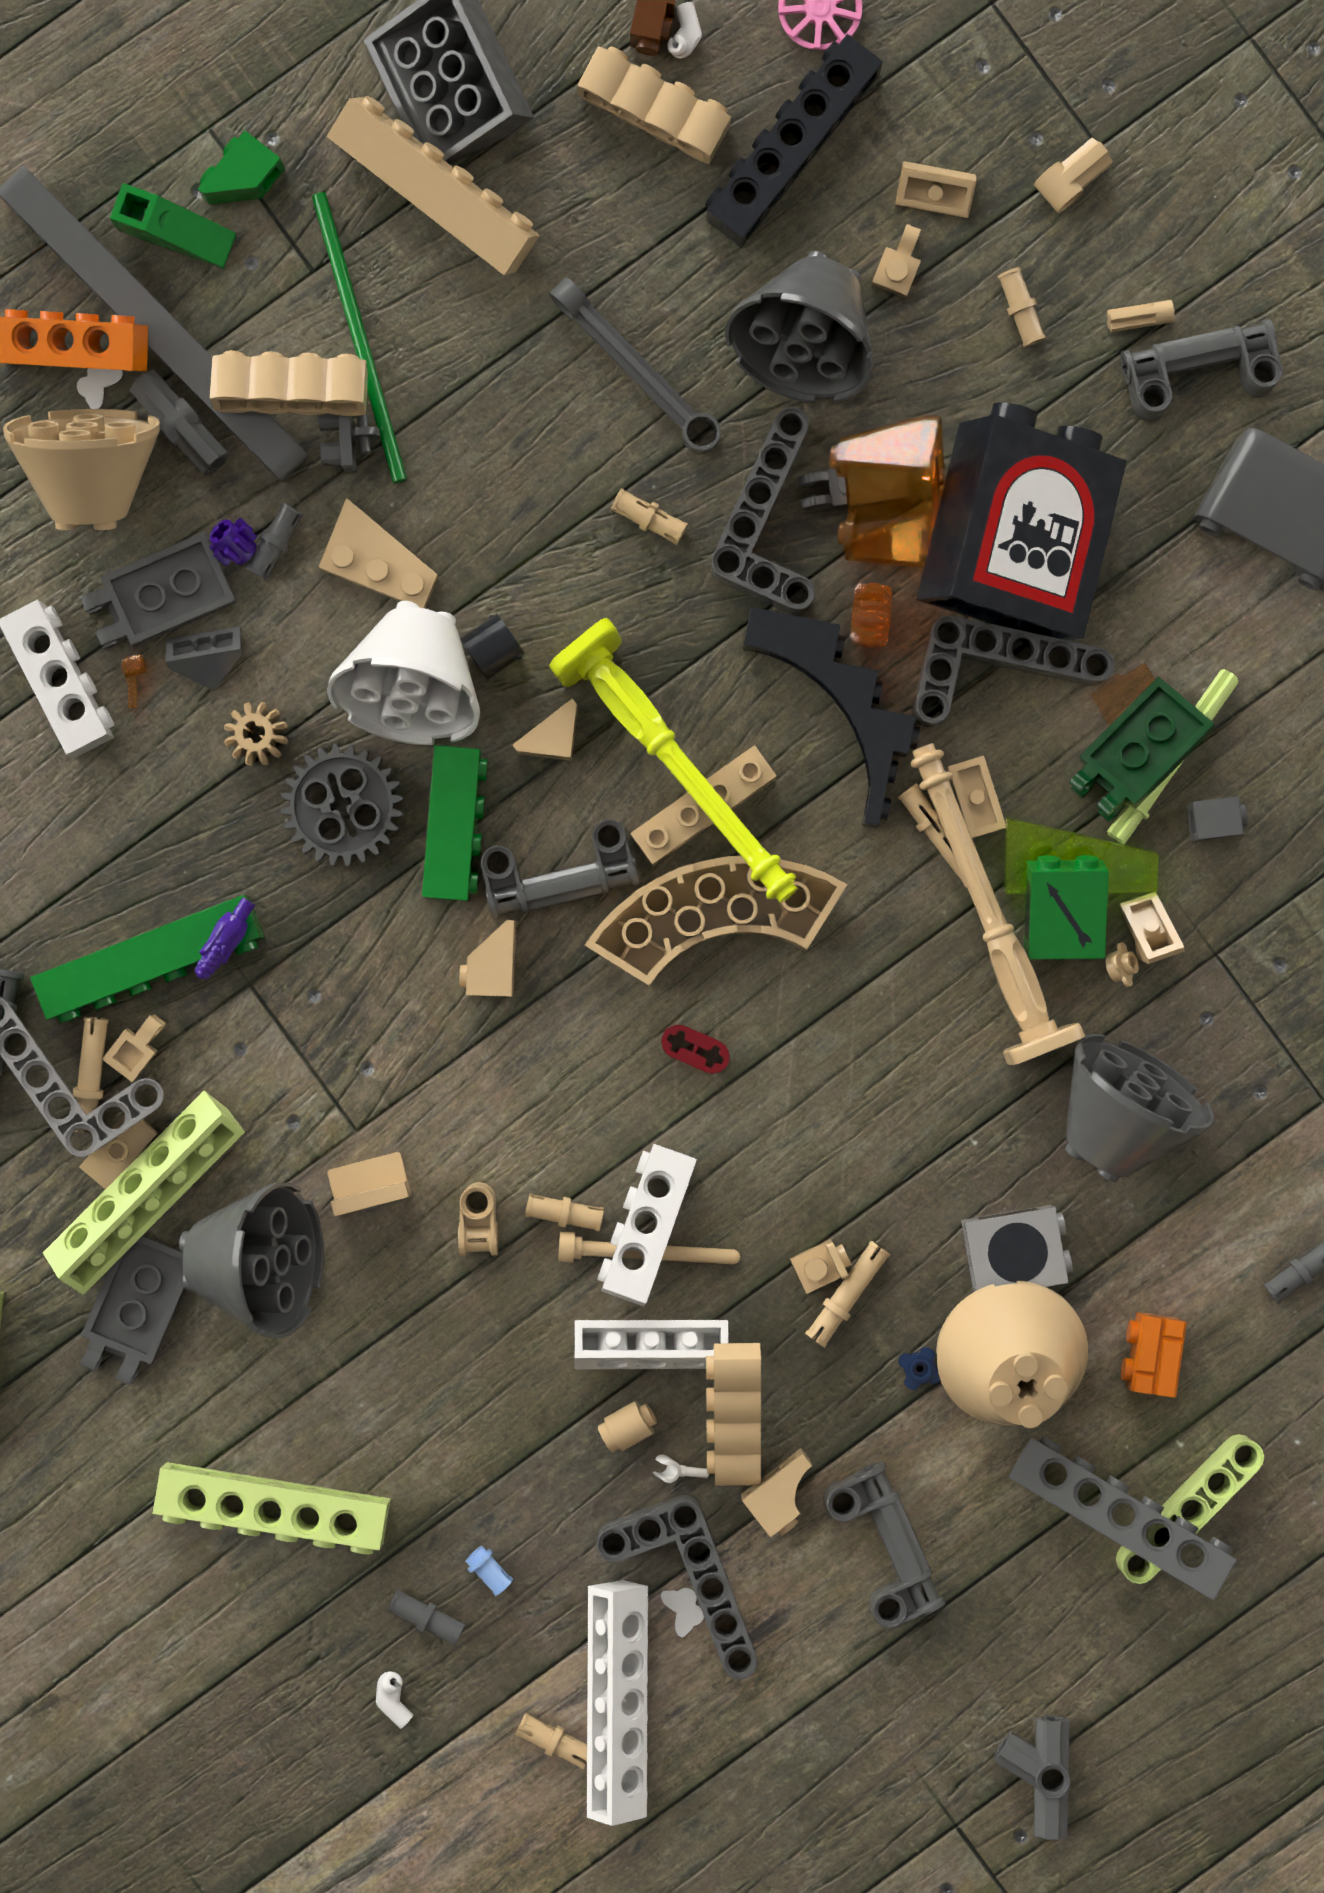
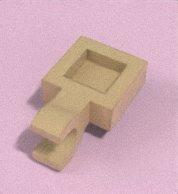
[871,224,921,298]
[102,1014,166,1082]

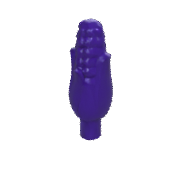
[195,897,256,980]

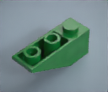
[110,183,237,269]

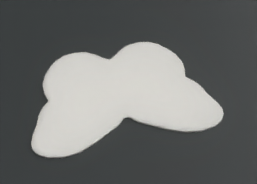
[77,368,123,409]
[661,1588,704,1637]

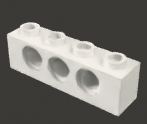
[0,599,114,758]
[597,1144,697,1306]
[575,1320,729,1369]

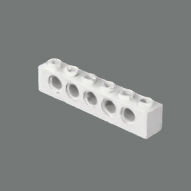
[587,1580,648,1826]

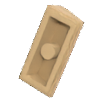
[895,161,976,218]

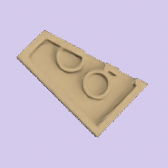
[318,498,438,609]

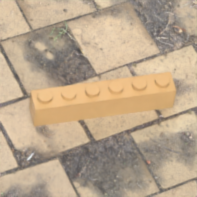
[326,96,540,275]

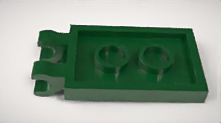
[1069,676,1215,823]

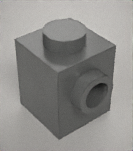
[1186,796,1248,842]

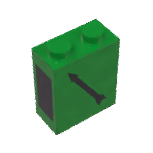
[1024,855,1109,959]

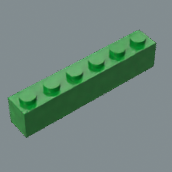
[30,895,265,1024]

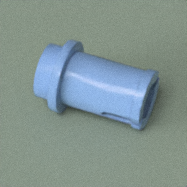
[465,1546,513,1596]

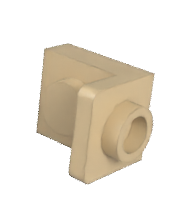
[790,1239,852,1294]

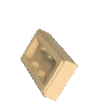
[79,1114,159,1189]

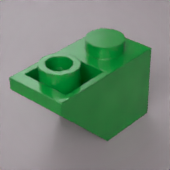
[198,130,285,205]

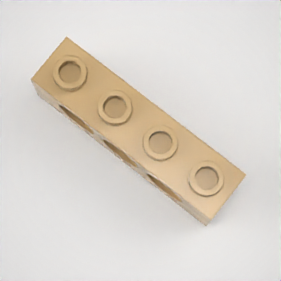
[630,745,777,867]

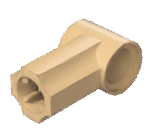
[1034,138,1113,213]

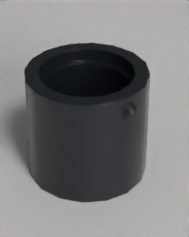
[460,614,525,680]

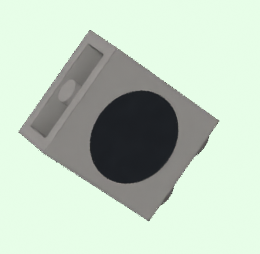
[961,1205,1073,1292]

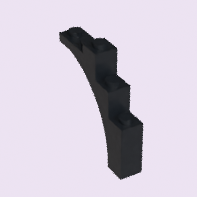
[743,607,920,828]

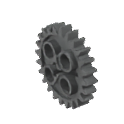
[280,744,404,867]

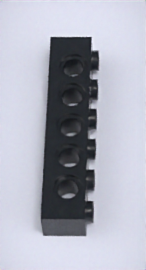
[705,34,883,248]

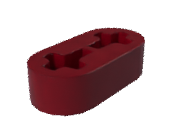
[661,1024,730,1074]

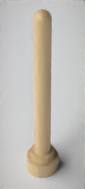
[558,1232,740,1264]

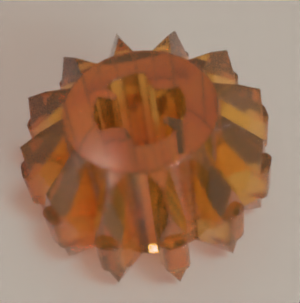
[850,582,893,647]

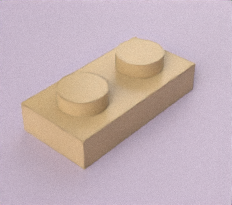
[947,756,1007,839]

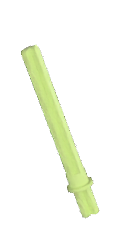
[1107,669,1238,845]

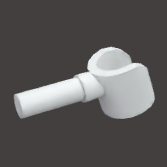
[653,1455,709,1483]

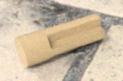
[1107,300,1175,332]

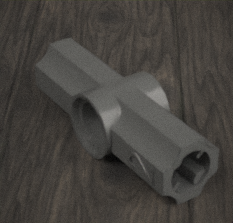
[129,369,229,476]

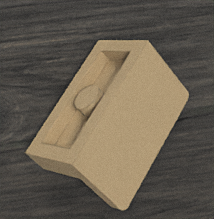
[327,1152,412,1216]

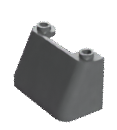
[1192,428,1324,591]

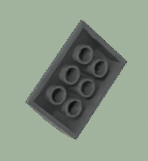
[363,0,534,165]

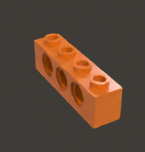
[0,309,148,372]

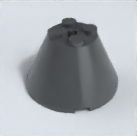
[725,251,874,403]
[1065,1034,1214,1182]
[179,1182,324,1338]

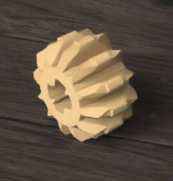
[224,702,289,766]

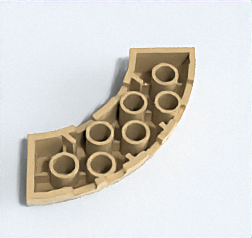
[585,856,848,986]

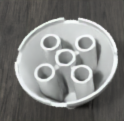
[327,601,480,745]

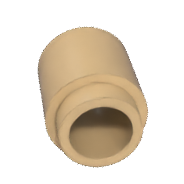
[598,1400,657,1453]

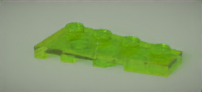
[1004,817,1159,894]

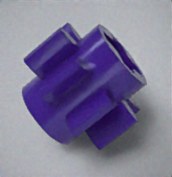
[209,518,257,566]

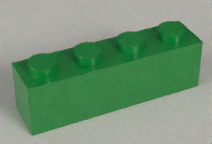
[422,745,488,902]

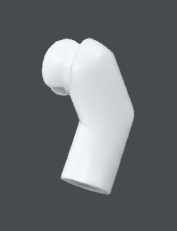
[668,2,702,59]
[376,1672,414,1729]

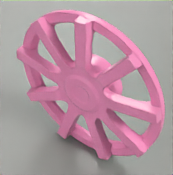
[778,0,862,50]

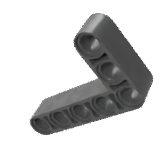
[711,407,815,615]
[913,616,1115,727]
[596,1494,757,1680]

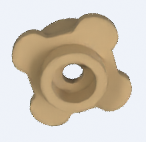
[1106,942,1139,987]

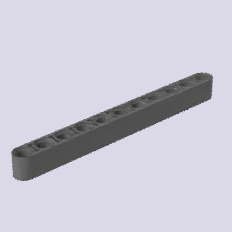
[0,165,309,482]

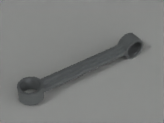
[549,277,721,454]

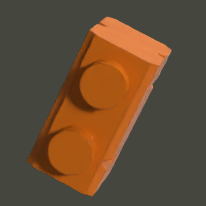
[1121,1312,1187,1398]

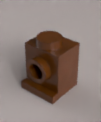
[630,0,676,56]

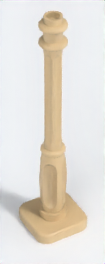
[911,743,1085,1065]

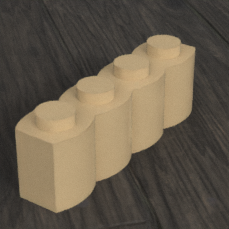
[577,46,731,164]
[210,350,368,416]
[706,1343,761,1486]

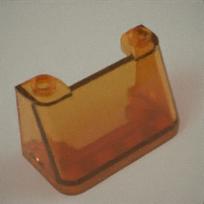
[830,415,945,567]

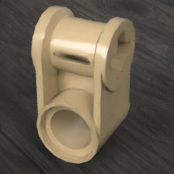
[458,1182,498,1256]

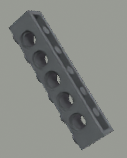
[1009,1436,1237,1601]

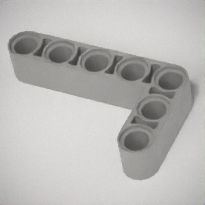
[0,997,164,1157]

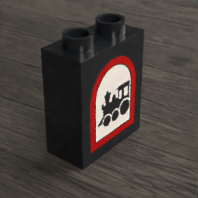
[916,402,1127,640]

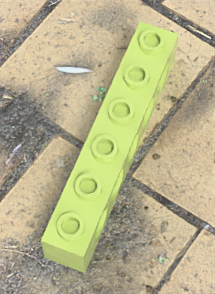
[43,1091,245,1295]
[153,1462,391,1554]

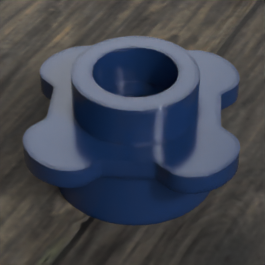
[898,1347,940,1390]

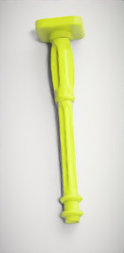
[549,617,798,903]

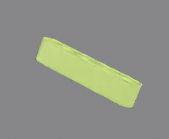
[1116,1434,1264,1584]

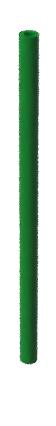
[312,192,407,484]

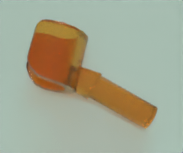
[121,654,147,708]

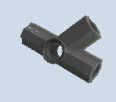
[993,1715,1071,1840]

